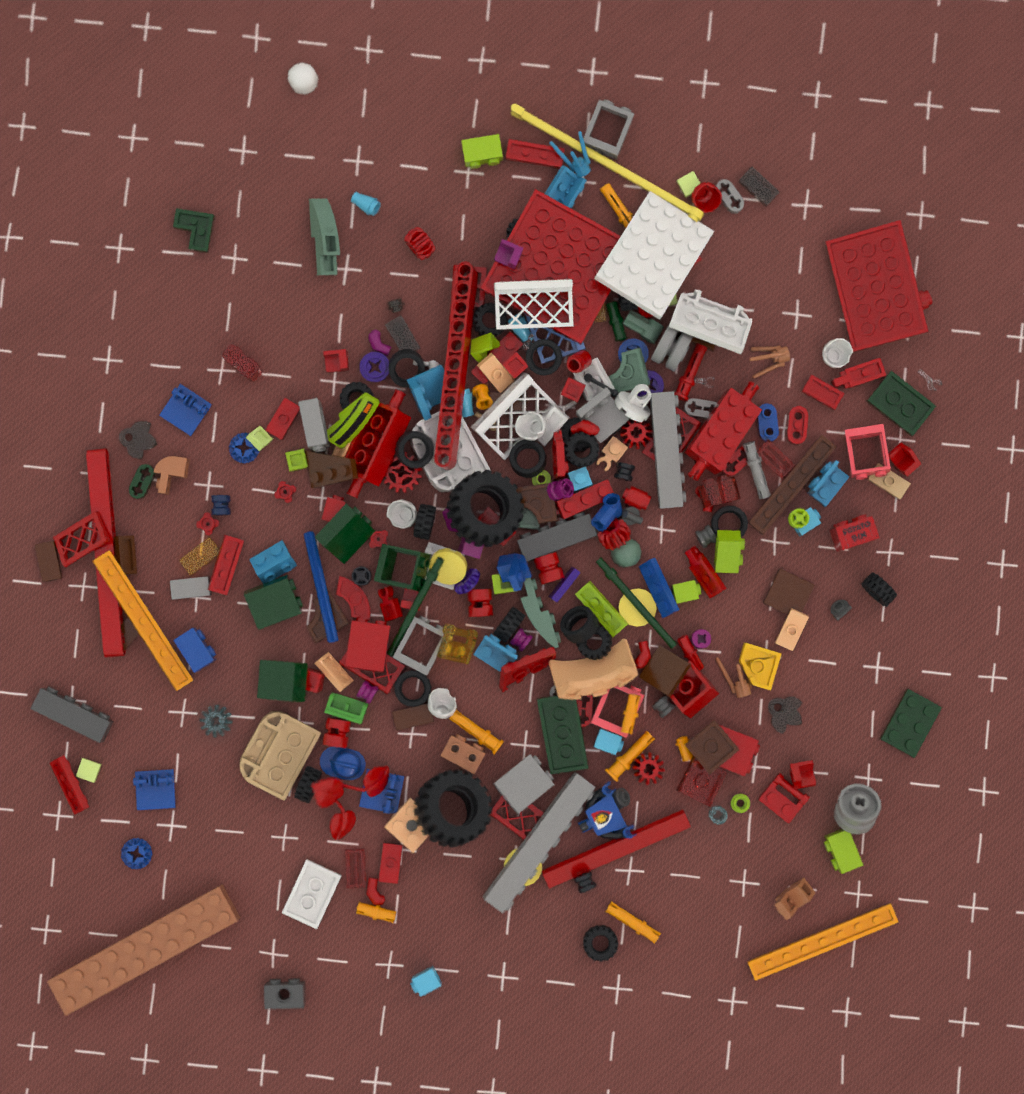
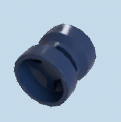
[211,495,231,516]

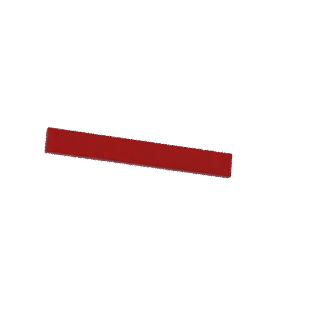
[542,809,690,889]

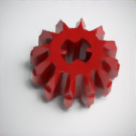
[404,227,435,260]
[620,420,653,450]
[597,518,631,550]
[632,752,665,785]

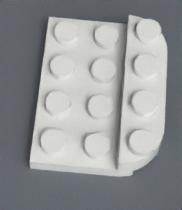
[669,290,752,354]
[410,404,490,492]

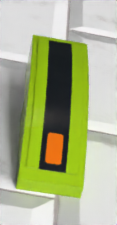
[326,392,380,449]

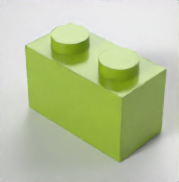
[461,134,503,169]
[714,530,745,573]
[824,829,863,874]

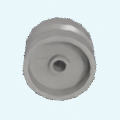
[650,323,693,372]
[834,784,881,834]

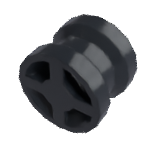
[614,462,635,482]
[352,566,372,586]
[573,871,597,893]

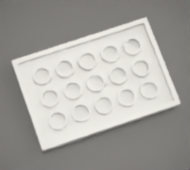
[594,191,714,320]

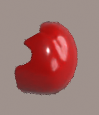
[691,182,722,213]

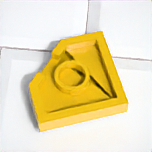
[739,643,781,690]

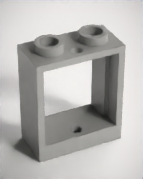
[583,100,634,160]
[299,398,330,453]
[393,615,449,676]

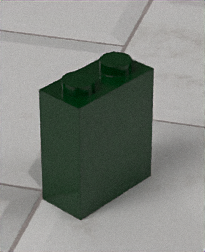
[315,504,375,564]
[244,575,304,630]
[257,660,308,702]

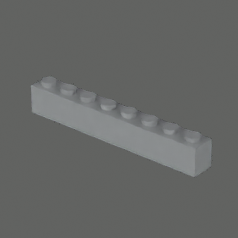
[482,772,595,913]

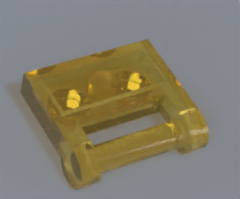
[437,624,478,664]

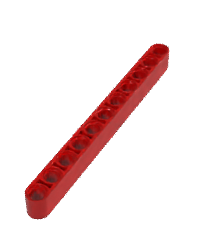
[434,261,478,470]
[86,448,126,658]

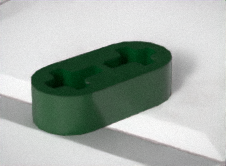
[129,464,156,499]

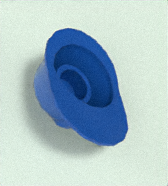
[320,747,366,780]

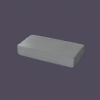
[170,576,211,600]

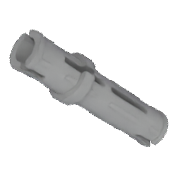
[743,441,771,499]

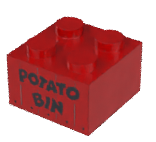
[829,514,880,552]

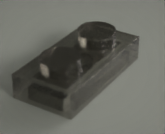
[738,167,780,207]
[385,315,421,352]

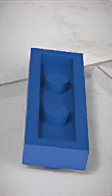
[638,558,680,618]

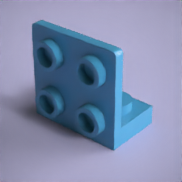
[407,365,444,421]
[807,460,849,507]
[473,634,518,672]

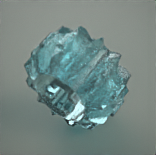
[199,705,233,738]

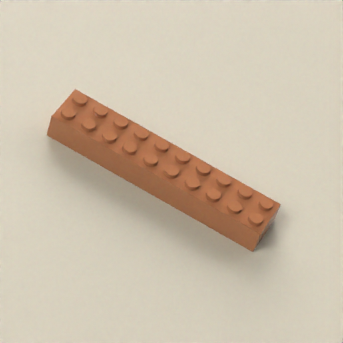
[47,884,240,1016]

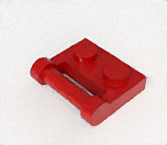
[758,773,810,824]

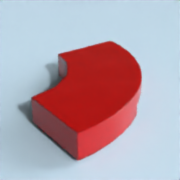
[336,576,371,621]

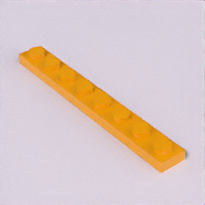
[92,550,193,691]
[747,903,898,981]

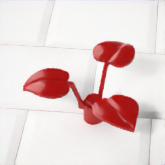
[311,765,389,840]

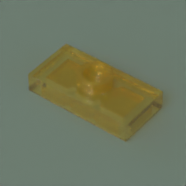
[179,537,220,576]

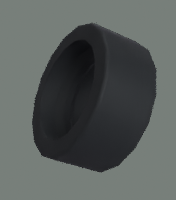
[526,339,562,376]
[388,349,425,388]
[395,431,434,469]
[510,440,546,478]
[711,505,748,537]
[560,606,599,643]
[394,670,431,707]

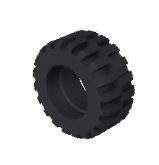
[447,470,524,547]
[414,769,492,847]

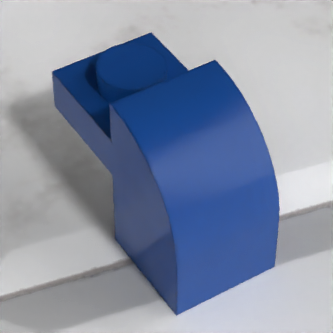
[497,553,532,591]

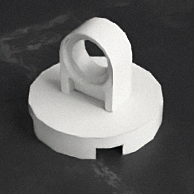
[615,384,651,422]

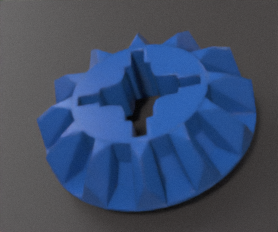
[618,338,649,363]
[229,432,259,463]
[121,838,152,869]

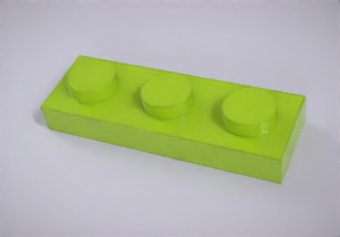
[575,581,628,637]

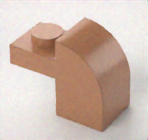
[154,456,190,495]
[774,877,816,920]

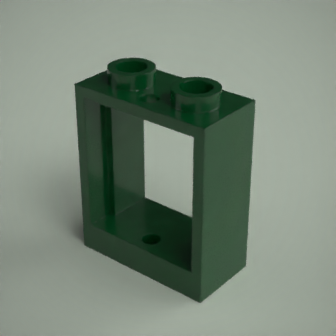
[374,544,431,592]

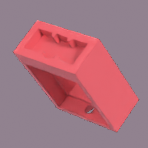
[844,424,891,480]
[591,685,644,738]

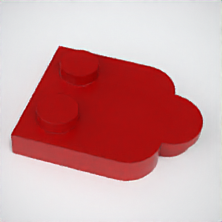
[552,430,568,480]

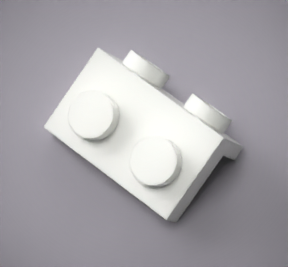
[573,358,615,401]

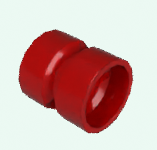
[533,552,565,585]
[467,589,493,617]
[322,717,351,748]

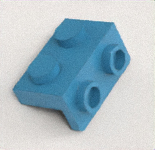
[545,166,587,208]
[249,540,297,584]

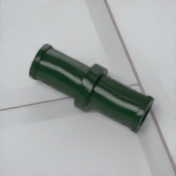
[605,302,627,342]

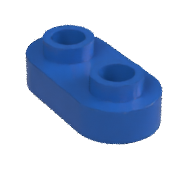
[757,404,779,442]

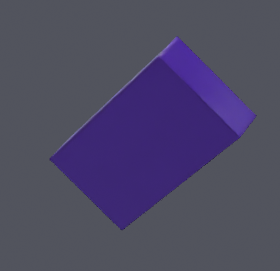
[548,567,580,602]

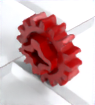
[384,452,423,493]

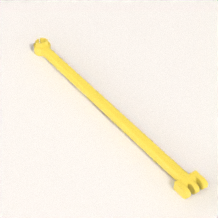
[511,104,704,222]

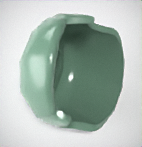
[610,539,642,568]

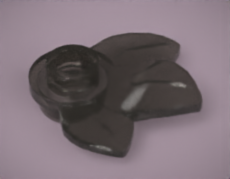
[119,421,157,459]
[768,696,802,734]

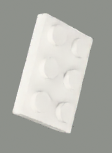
[282,859,342,929]

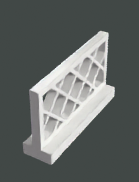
[494,279,573,329]
[471,372,557,460]

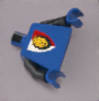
[578,781,637,840]

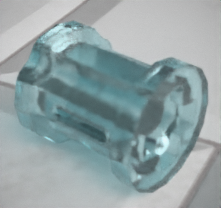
[709,806,728,824]

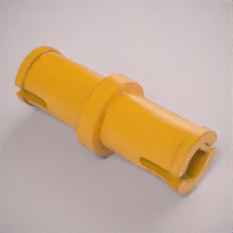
[620,693,641,734]
[356,902,397,923]

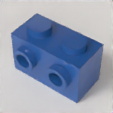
[174,628,216,673]

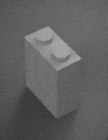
[493,754,554,814]

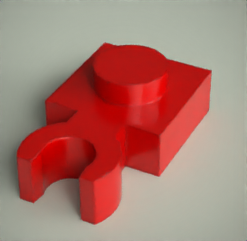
[378,586,403,622]

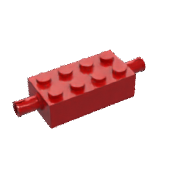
[684,381,762,481]
[345,389,411,499]

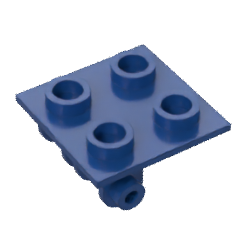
[159,384,212,436]
[133,769,176,810]
[359,769,405,814]

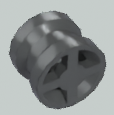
[695,525,716,549]
[651,694,676,718]

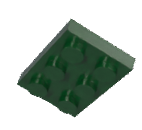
[867,371,936,437]
[880,689,942,758]

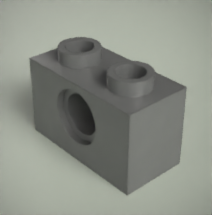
[264,978,306,1009]

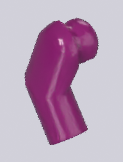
[368,330,392,355]

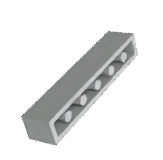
[650,391,686,509]

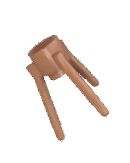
[749,346,790,379]
[716,657,752,698]

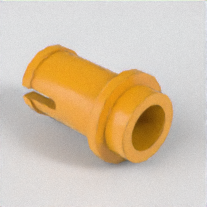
[675,736,694,762]

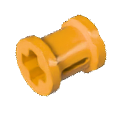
[472,384,493,410]

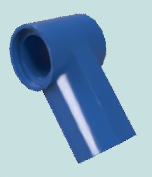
[591,493,623,532]

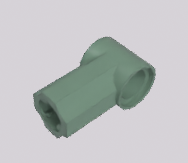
[623,310,664,344]

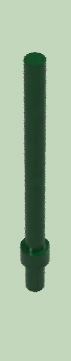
[387,557,444,657]
[596,557,677,649]

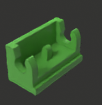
[324,692,368,724]

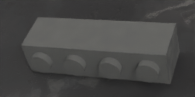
[517,512,597,562]
[31,686,114,743]

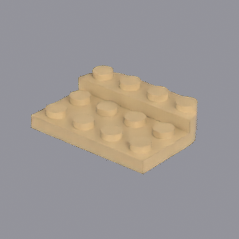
[239,711,321,801]

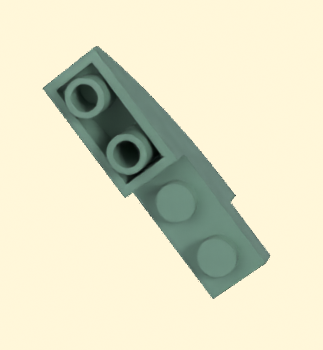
[309,199,340,275]
[521,577,561,648]

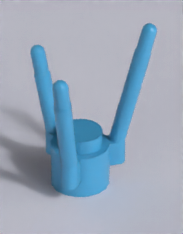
[550,131,591,177]

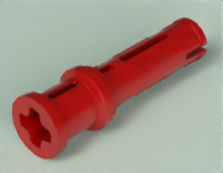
[674,344,707,402]

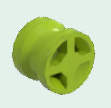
[788,509,809,529]

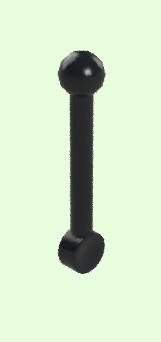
[584,373,618,397]

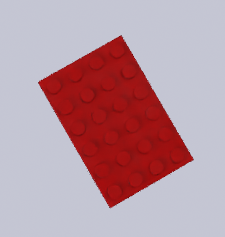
[826,220,929,352]

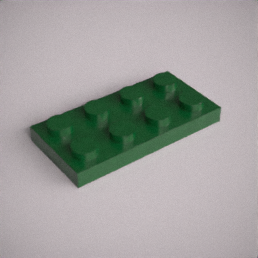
[537,695,589,774]

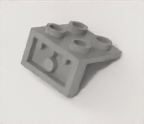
[576,387,629,443]

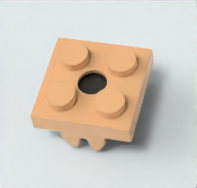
[384,798,429,853]

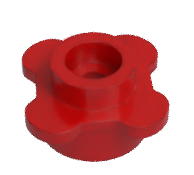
[274,481,296,503]
[196,513,219,535]
[369,530,388,549]

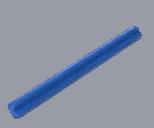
[304,531,339,643]

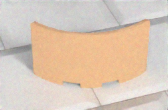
[549,638,638,699]

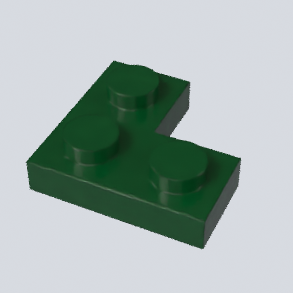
[173,208,215,253]

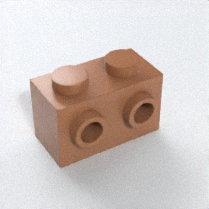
[441,734,486,774]

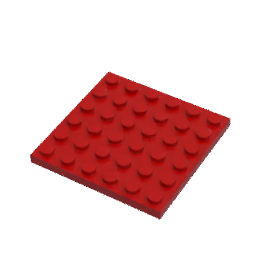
[480,189,621,345]

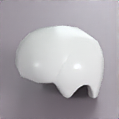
[288,62,318,94]
[822,338,853,368]
[515,411,547,441]
[386,499,417,529]
[428,688,457,719]

